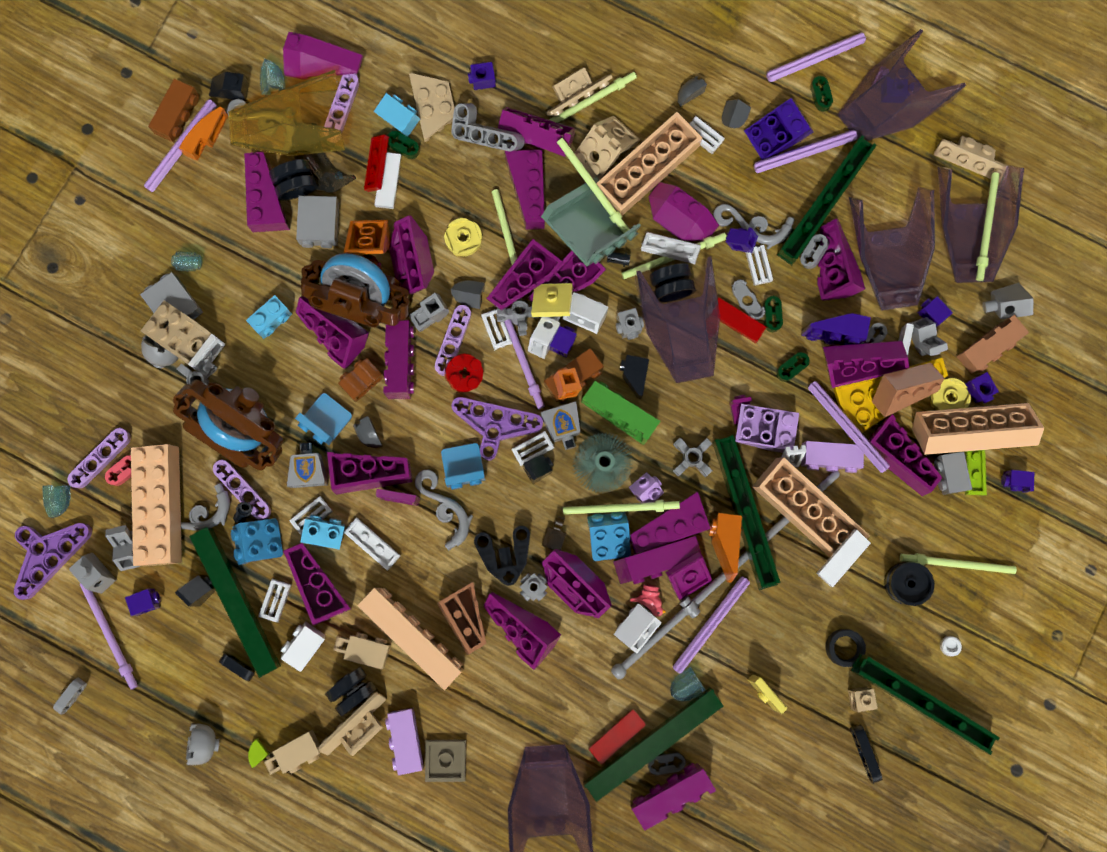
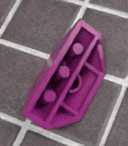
[648,182,719,241]
[389,215,434,294]
[542,549,612,618]

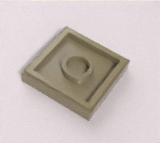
[425,739,466,782]

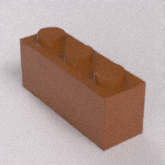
[148,79,199,143]
[544,348,604,402]

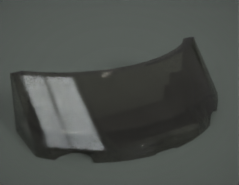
[292,123,356,193]

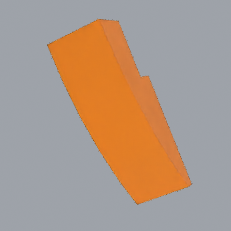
[179,107,228,161]

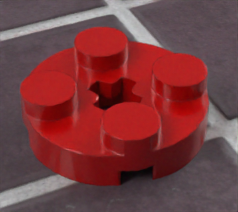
[444,354,483,392]

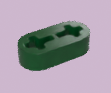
[810,76,833,112]
[387,131,420,159]
[763,296,783,333]
[776,352,810,382]

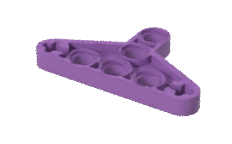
[451,397,543,461]
[14,523,92,600]

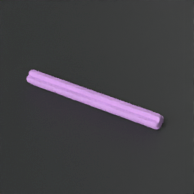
[766,33,866,82]
[144,100,217,192]
[754,130,858,173]
[808,381,890,473]
[673,577,750,674]

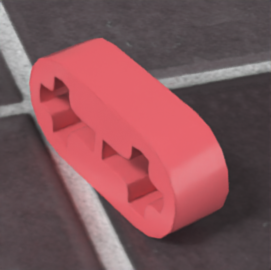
[105,455,131,486]

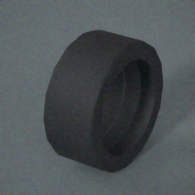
[826,629,866,667]

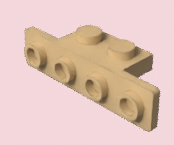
[546,67,613,117]
[934,136,1011,183]
[318,692,386,756]

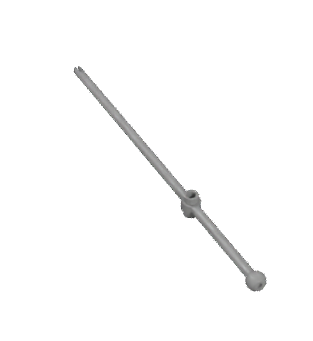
[611,471,840,680]

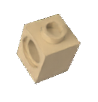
[848,687,878,712]

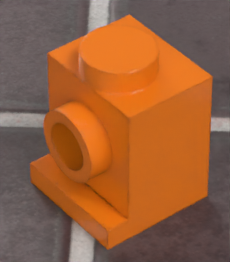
[553,367,582,400]

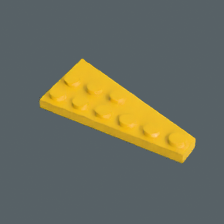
[833,358,948,441]

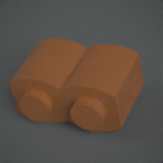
[338,358,384,402]

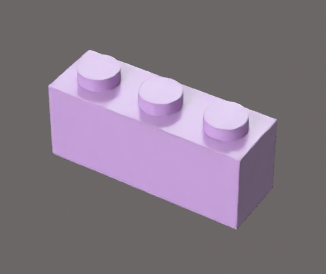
[801,441,864,473]
[385,707,424,775]

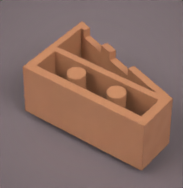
[956,315,1029,374]
[872,363,944,417]
[438,582,486,655]

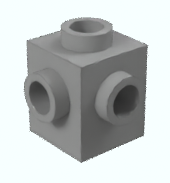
[615,308,644,340]
[520,573,548,601]

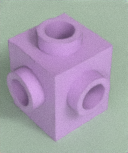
[629,473,664,503]

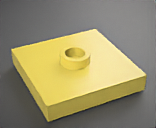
[531,283,573,317]
[747,675,787,714]

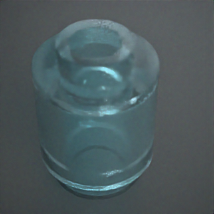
[171,252,202,271]

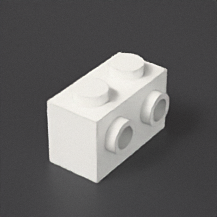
[563,292,608,334]
[614,604,662,653]
[280,622,325,672]

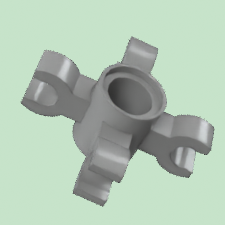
[496,298,542,336]
[177,361,218,385]
[673,438,712,477]

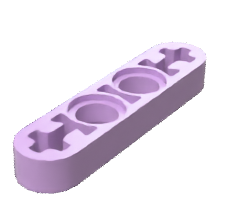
[323,74,359,141]
[435,305,471,376]
[67,428,131,488]
[213,460,271,520]

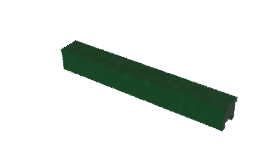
[777,135,877,266]
[713,435,781,590]
[189,527,281,678]
[850,654,1000,755]
[583,687,724,802]

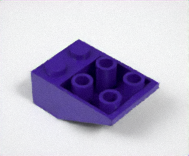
[744,98,814,160]
[801,313,871,345]

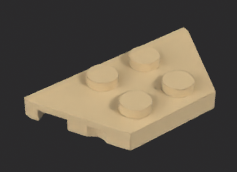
[409,73,455,142]

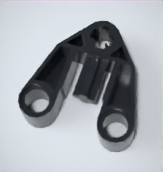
[474,526,530,586]

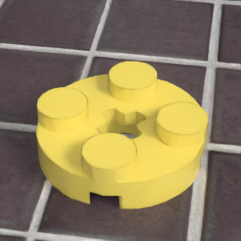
[444,218,482,256]
[930,378,971,410]

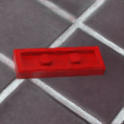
[364,134,389,192]
[708,298,766,344]
[588,709,646,765]

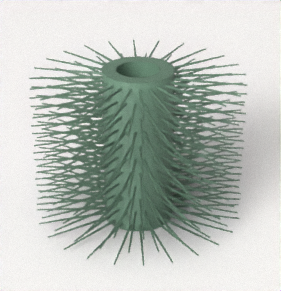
[572,432,634,494]

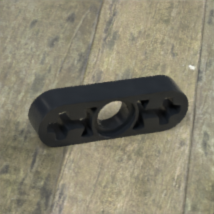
[850,724,883,784]

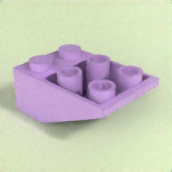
[735,404,799,453]

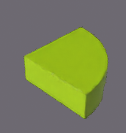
[248,738,270,768]

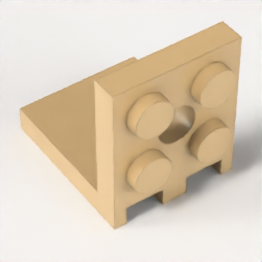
[574,116,640,180]
[141,300,212,364]

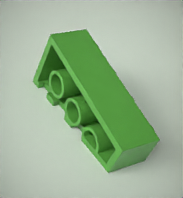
[581,381,661,445]

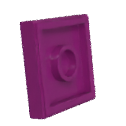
[376,489,420,506]
[665,552,712,600]

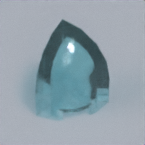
[260,59,286,95]
[42,485,71,518]
[670,667,706,701]

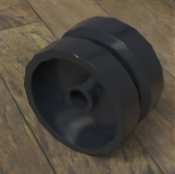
[269,159,318,201]
[649,263,696,303]
[884,562,935,606]
[325,667,377,717]

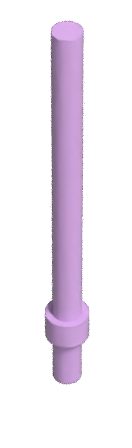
[504,308,545,409]
[80,583,138,690]

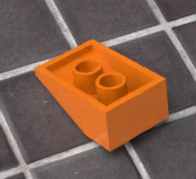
[344,220,391,254]
[709,513,742,583]

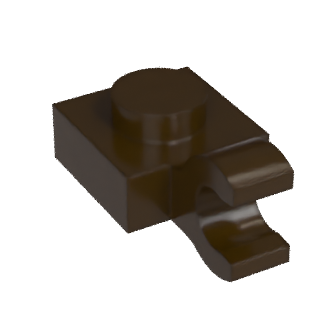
[542,516,566,551]

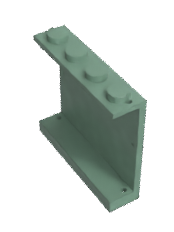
[541,177,641,266]

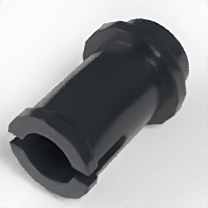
[607,252,631,267]
[233,502,252,524]

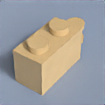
[333,632,391,669]
[264,730,321,775]

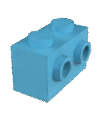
[374,93,420,137]
[246,295,292,339]
[300,515,345,550]

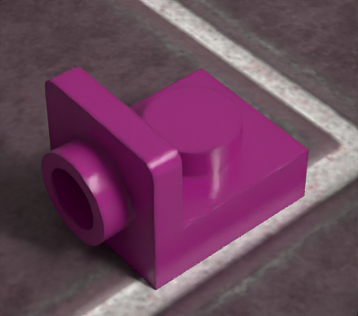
[729,395,752,425]

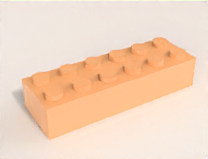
[596,112,702,216]
[912,403,1044,455]
[131,444,182,566]
[752,457,870,557]
[357,588,464,691]

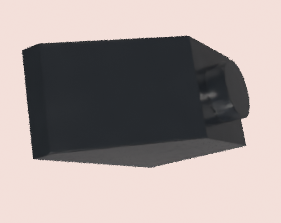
[209,72,249,101]
[620,355,649,399]
[523,454,554,484]
[175,575,216,607]

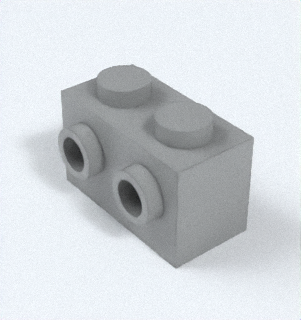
[934,452,972,495]

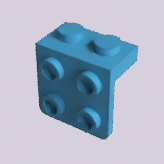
[295,393,352,445]
[441,443,485,490]
[587,512,631,561]
[231,519,283,565]

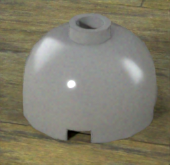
[141,335,178,368]
[186,724,219,765]

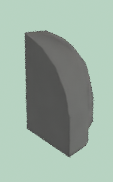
[678,76,707,107]
[722,99,751,128]
[451,281,485,309]
[353,416,383,448]

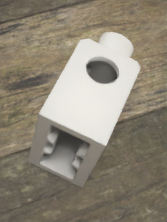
[528,316,561,359]

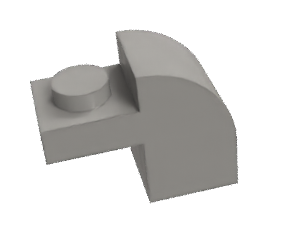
[409,293,449,332]
[909,317,948,356]
[105,525,140,571]

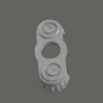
[732,280,765,320]

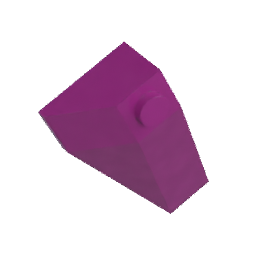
[283,32,363,79]
[817,219,865,301]
[486,239,563,311]
[528,251,606,302]
[296,296,369,369]
[483,592,561,670]

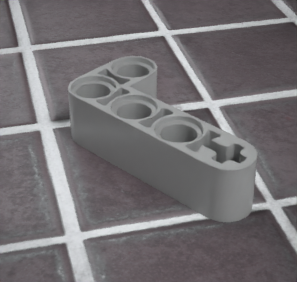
[451,103,525,151]

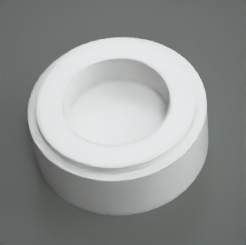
[940,636,962,656]

